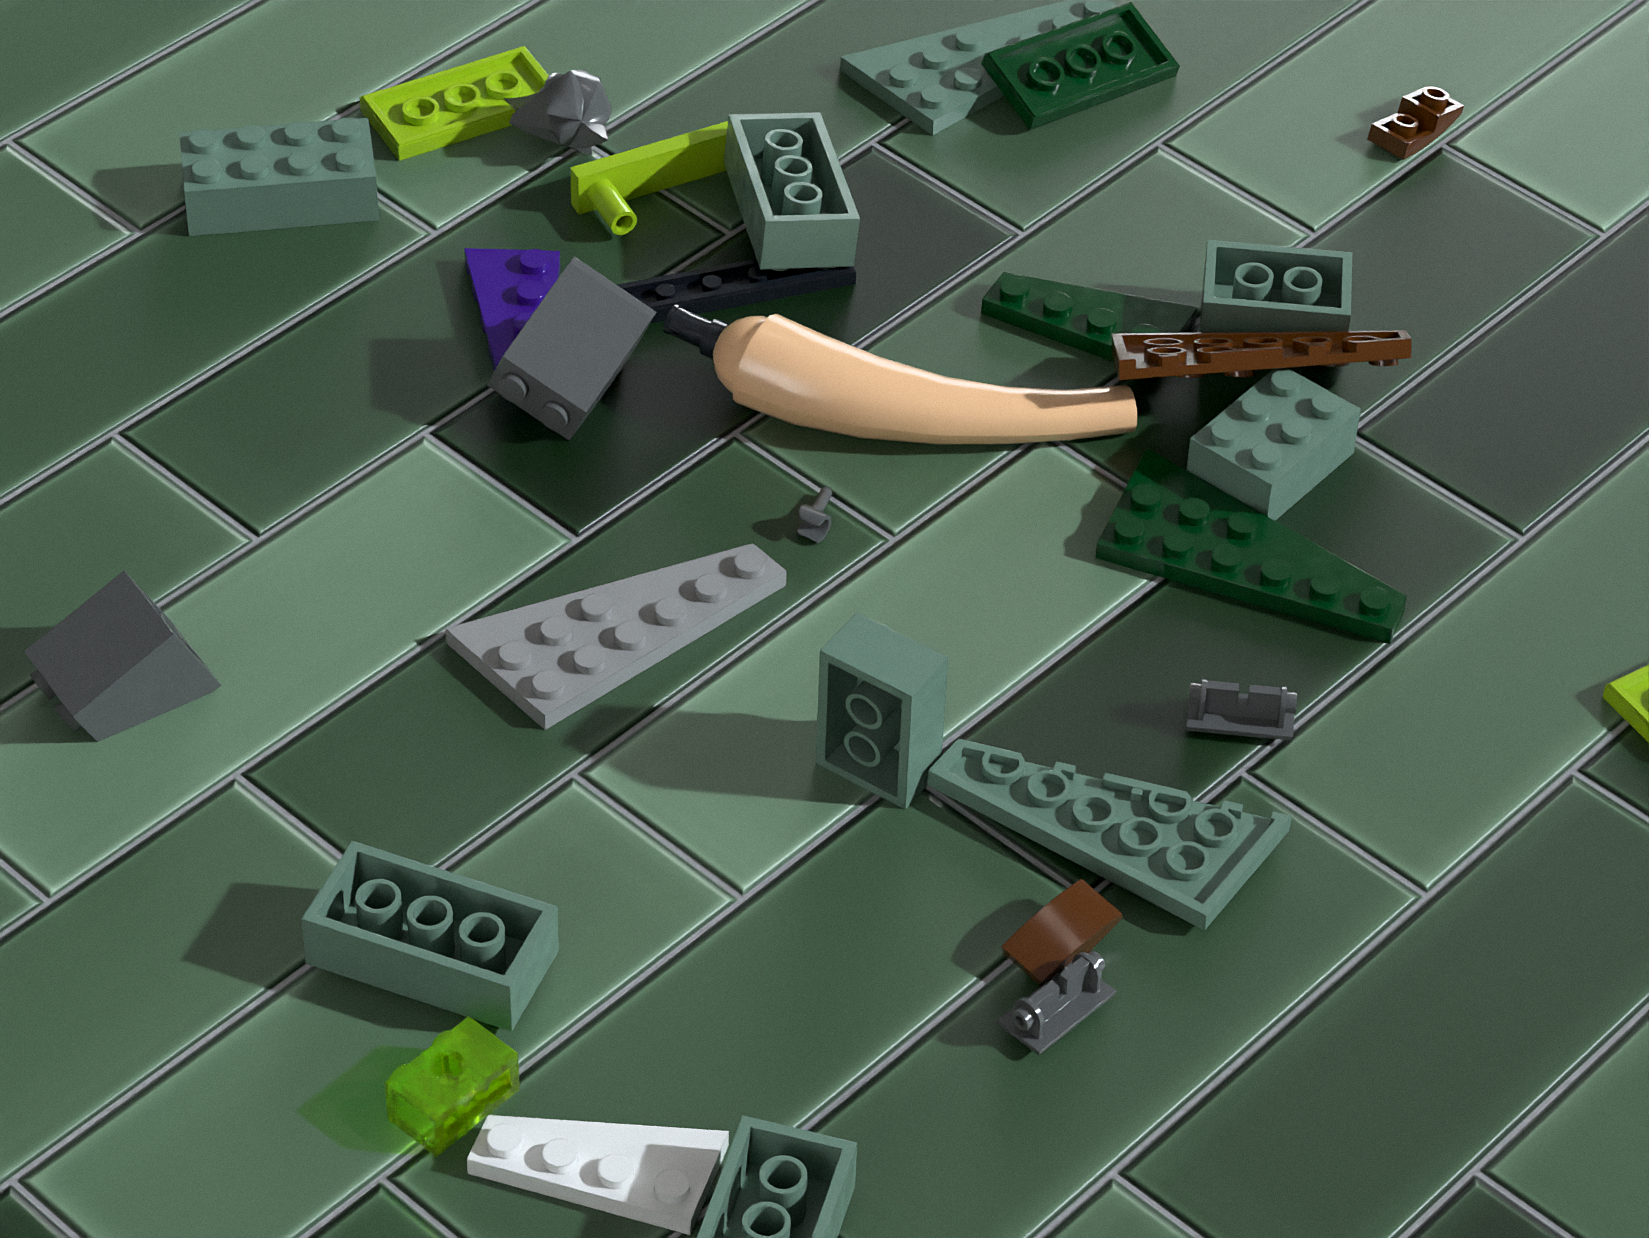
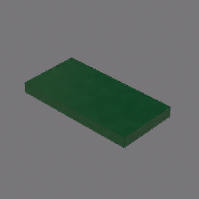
[981,2,1180,130]

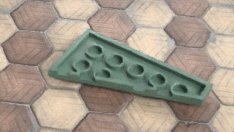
[840,0,1117,136]
[927,738,1292,931]

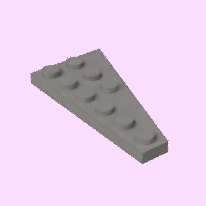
[445,543,787,730]

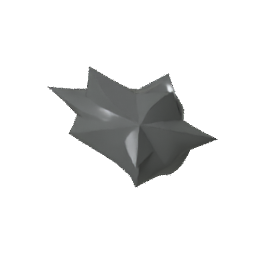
[503,70,612,155]

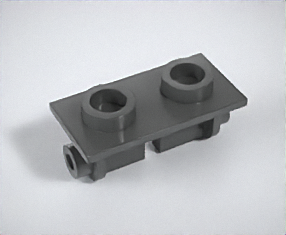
[1186,678,1297,741]
[997,951,1116,1055]

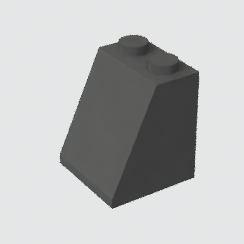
[487,256,657,441]
[24,570,221,742]

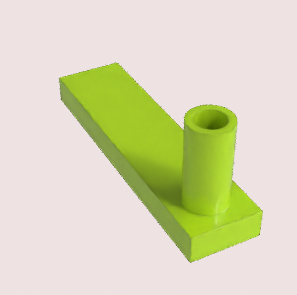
[570,121,728,235]

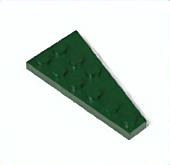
[1095,448,1407,644]

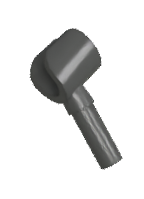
[796,487,832,543]

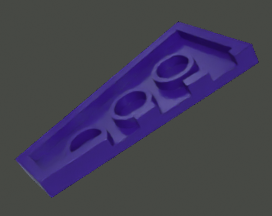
[464,248,560,371]

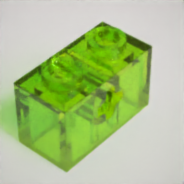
[385,1016,520,1157]

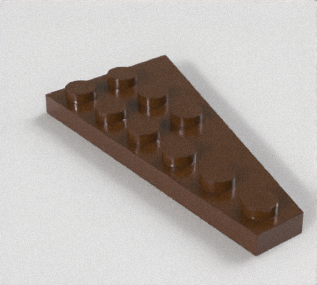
[1112,330,1412,380]

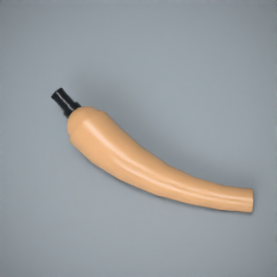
[663,304,1137,445]

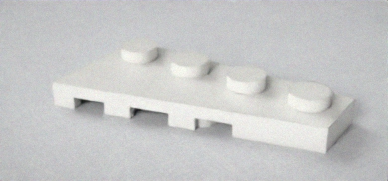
[467,1115,729,1235]

